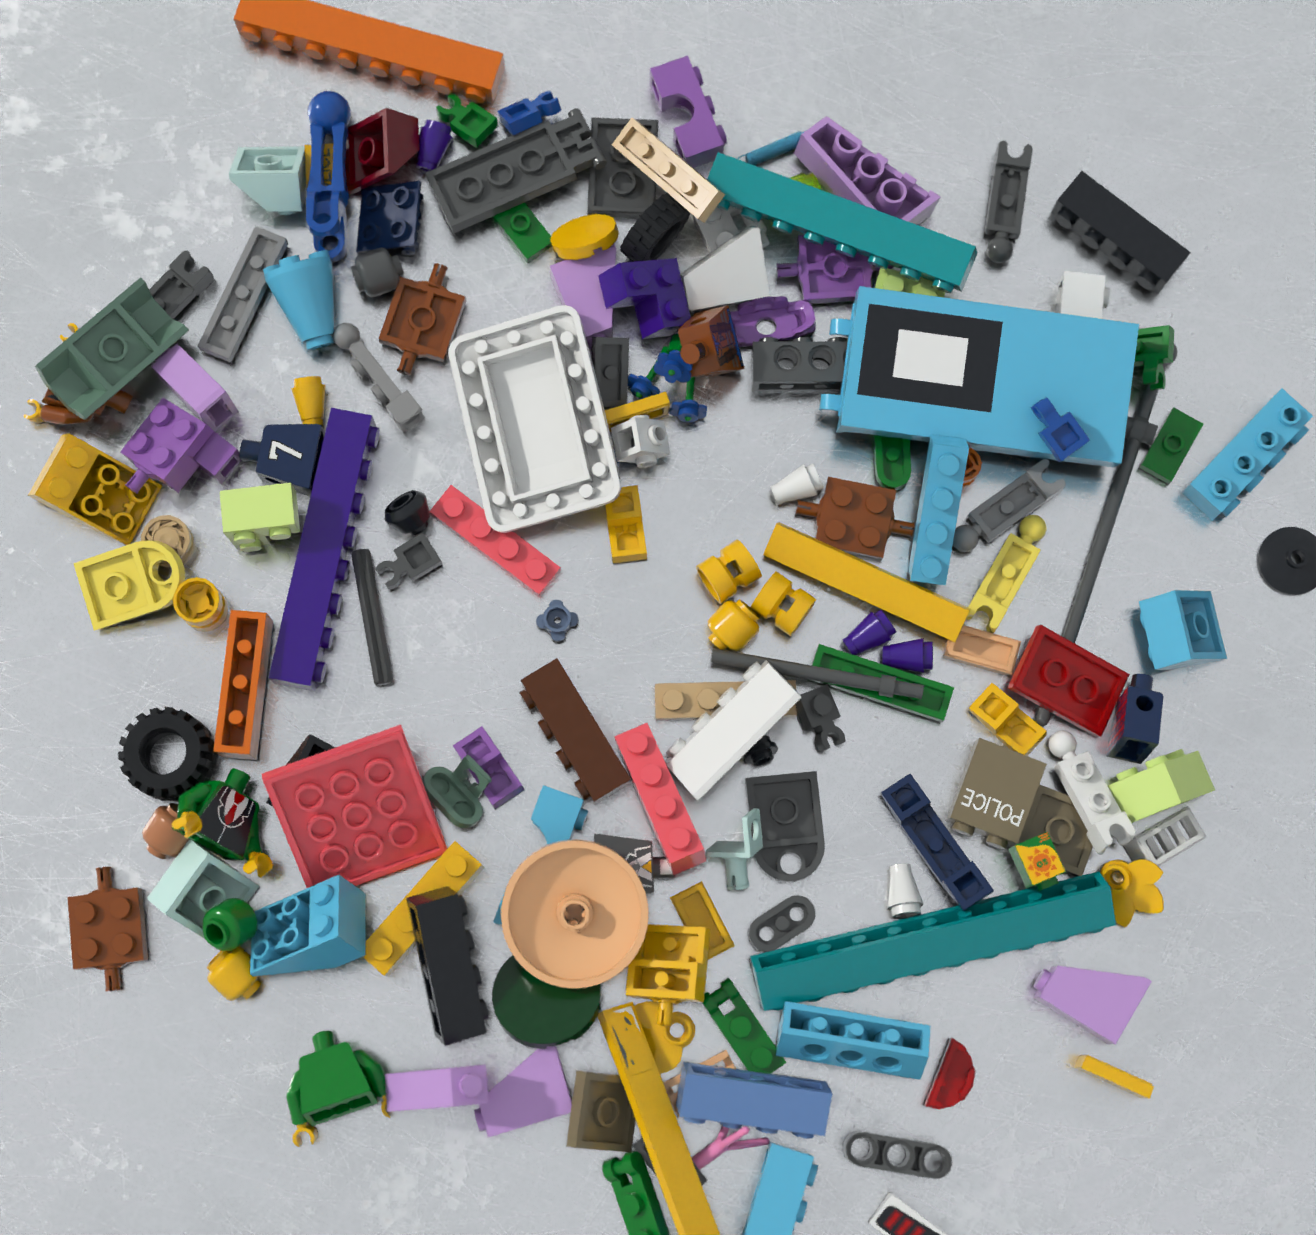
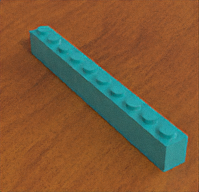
[750,871,1116,1011]

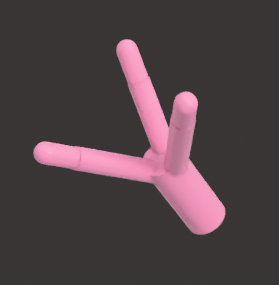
[692,1126,770,1170]

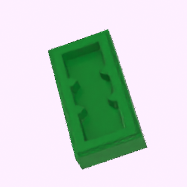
[491,203,552,263]
[1139,407,1204,484]

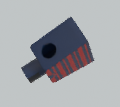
[1107,674,1164,764]

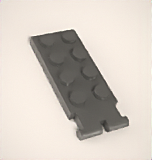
[425,108,607,233]

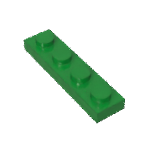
[808,644,954,722]

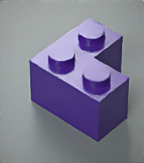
[598,258,691,339]

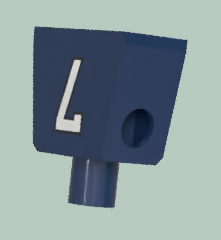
[240,424,325,496]

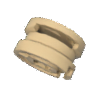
[141,515,195,569]

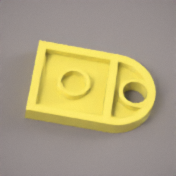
[73,540,185,631]

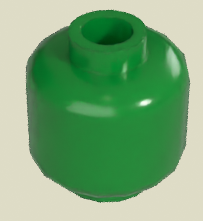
[203,898,258,952]

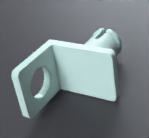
[706,808,763,890]

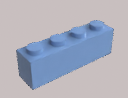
[676,1062,832,1139]

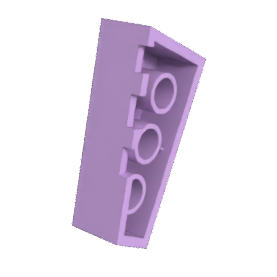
[794,116,941,225]

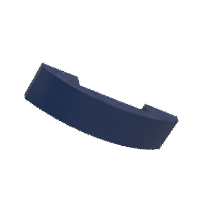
[881,773,994,911]

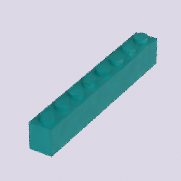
[707,152,978,293]

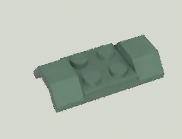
[35,277,189,420]

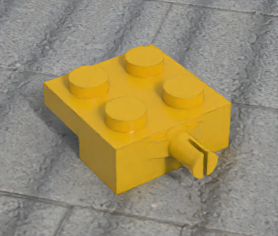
[625,924,710,1026]

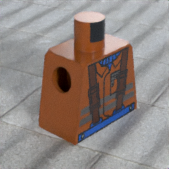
[678,305,745,377]

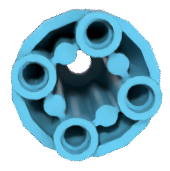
[263,250,335,350]

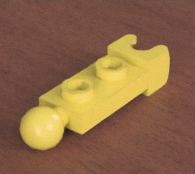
[966,515,1047,633]

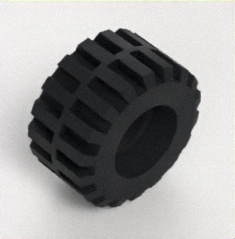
[118,707,217,801]

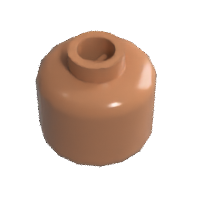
[142,803,189,859]

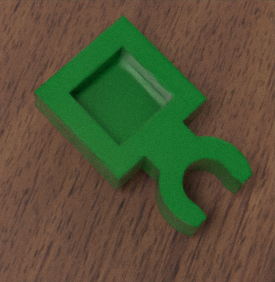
[436,94,498,148]

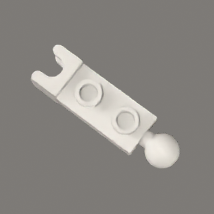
[1048,730,1136,855]

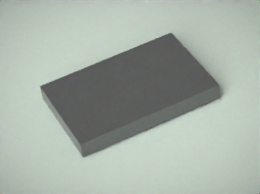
[587,117,658,219]

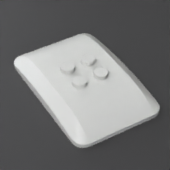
[448,305,621,533]

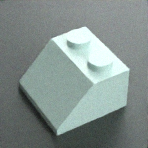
[147,839,259,939]

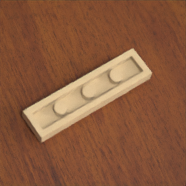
[612,117,725,223]
[655,680,797,721]

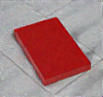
[1008,625,1130,737]

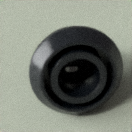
[384,490,430,535]

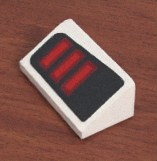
[868,1192,947,1235]

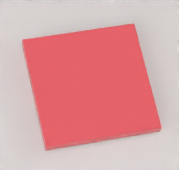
[262,725,448,888]

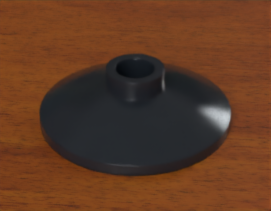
[1257,527,1316,595]

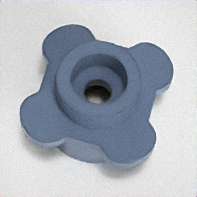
[536,600,578,641]

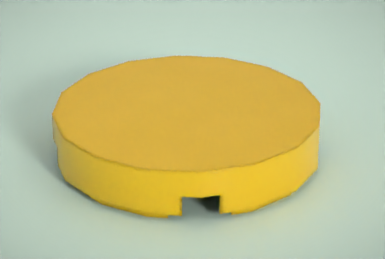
[550,214,619,260]

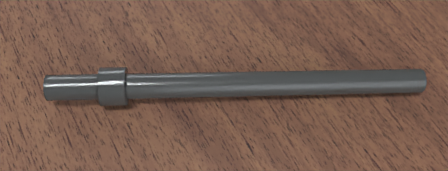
[711,648,924,699]

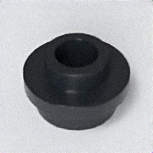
[743,735,778,766]

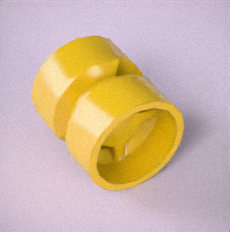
[696,539,762,604]
[750,571,817,636]
[173,577,228,632]

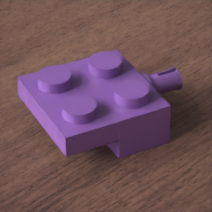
[120,398,214,494]

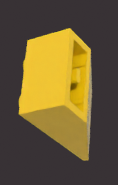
[28,433,162,545]

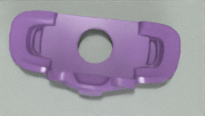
[730,296,816,347]

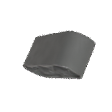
[842,1131,952,1179]

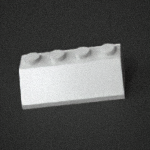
[666,660,802,800]

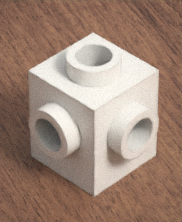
[611,415,670,468]

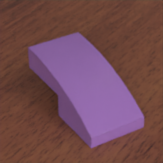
[453,726,525,809]

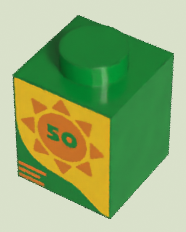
[1008,831,1066,891]

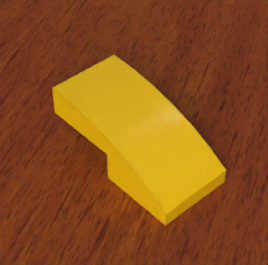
[605,485,647,564]
[969,683,1047,756]

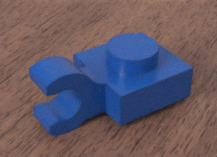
[1030,397,1090,462]

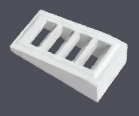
[1124,806,1206,866]

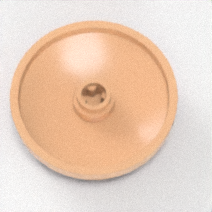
[501,839,649,988]

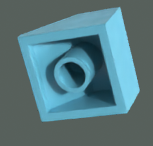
[1139,590,1227,670]

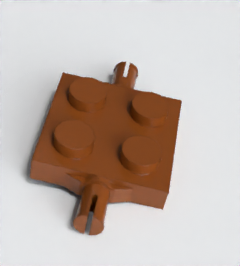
[378,263,466,376]
[796,477,915,560]
[67,867,148,992]

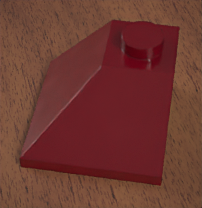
[345,108,420,195]

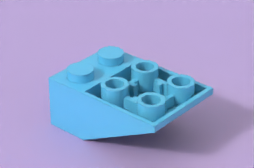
[250,875,366,976]

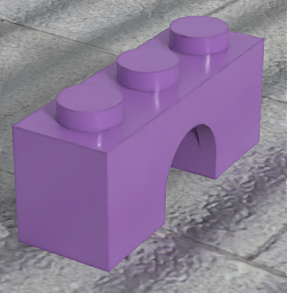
[650,55,727,168]

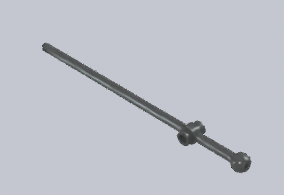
[1036,344,1178,726]

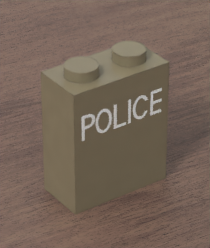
[945,738,1047,850]

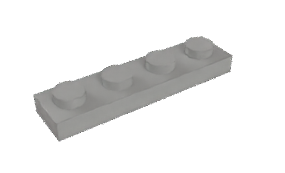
[198,226,288,363]

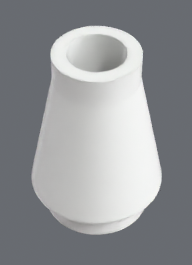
[770,463,824,505]
[888,863,924,919]

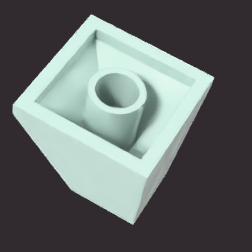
[229,146,306,215]

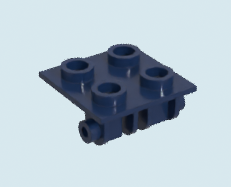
[356,180,424,255]

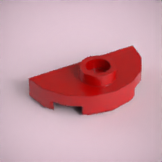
[924,1037,975,1109]

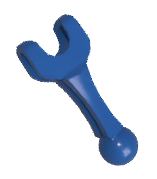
[306,91,351,262]

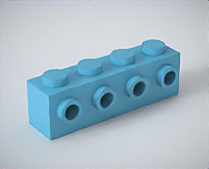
[1182,388,1313,521]

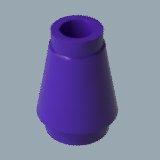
[416,120,453,172]
[842,609,897,656]
[883,638,933,673]

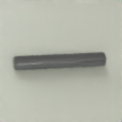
[351,549,393,685]

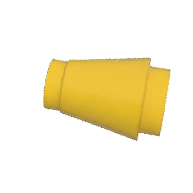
[291,376,326,426]

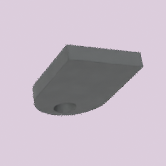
[745,771,825,882]

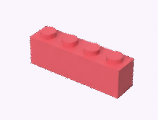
[614,723,706,876]

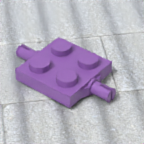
[776,235,893,304]

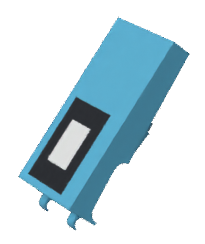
[819,286,1139,468]

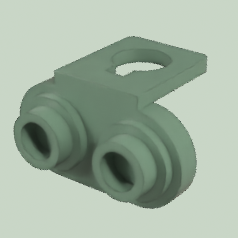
[422,755,492,828]

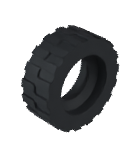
[620,193,690,262]

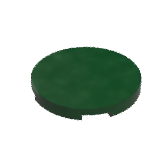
[492,955,602,1049]

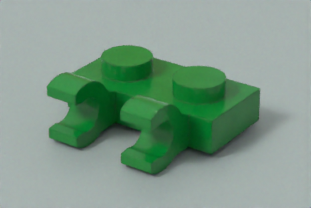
[1131,325,1175,392]

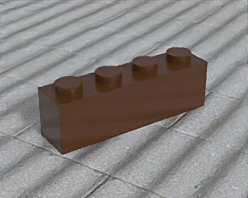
[519,658,631,805]

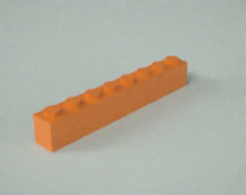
[233,0,505,104]

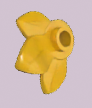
[1100,859,1164,927]
[634,1001,695,1074]

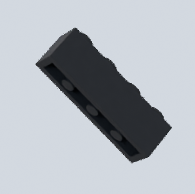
[1051,171,1191,294]
[406,886,489,1046]

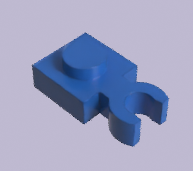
[497,91,561,135]

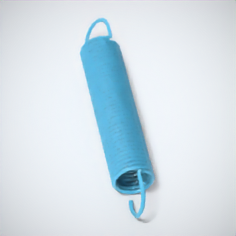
[737,130,807,166]

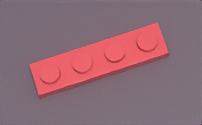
[430,485,561,597]

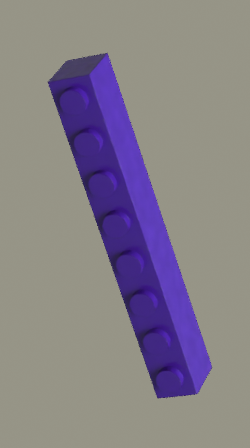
[268,408,380,691]

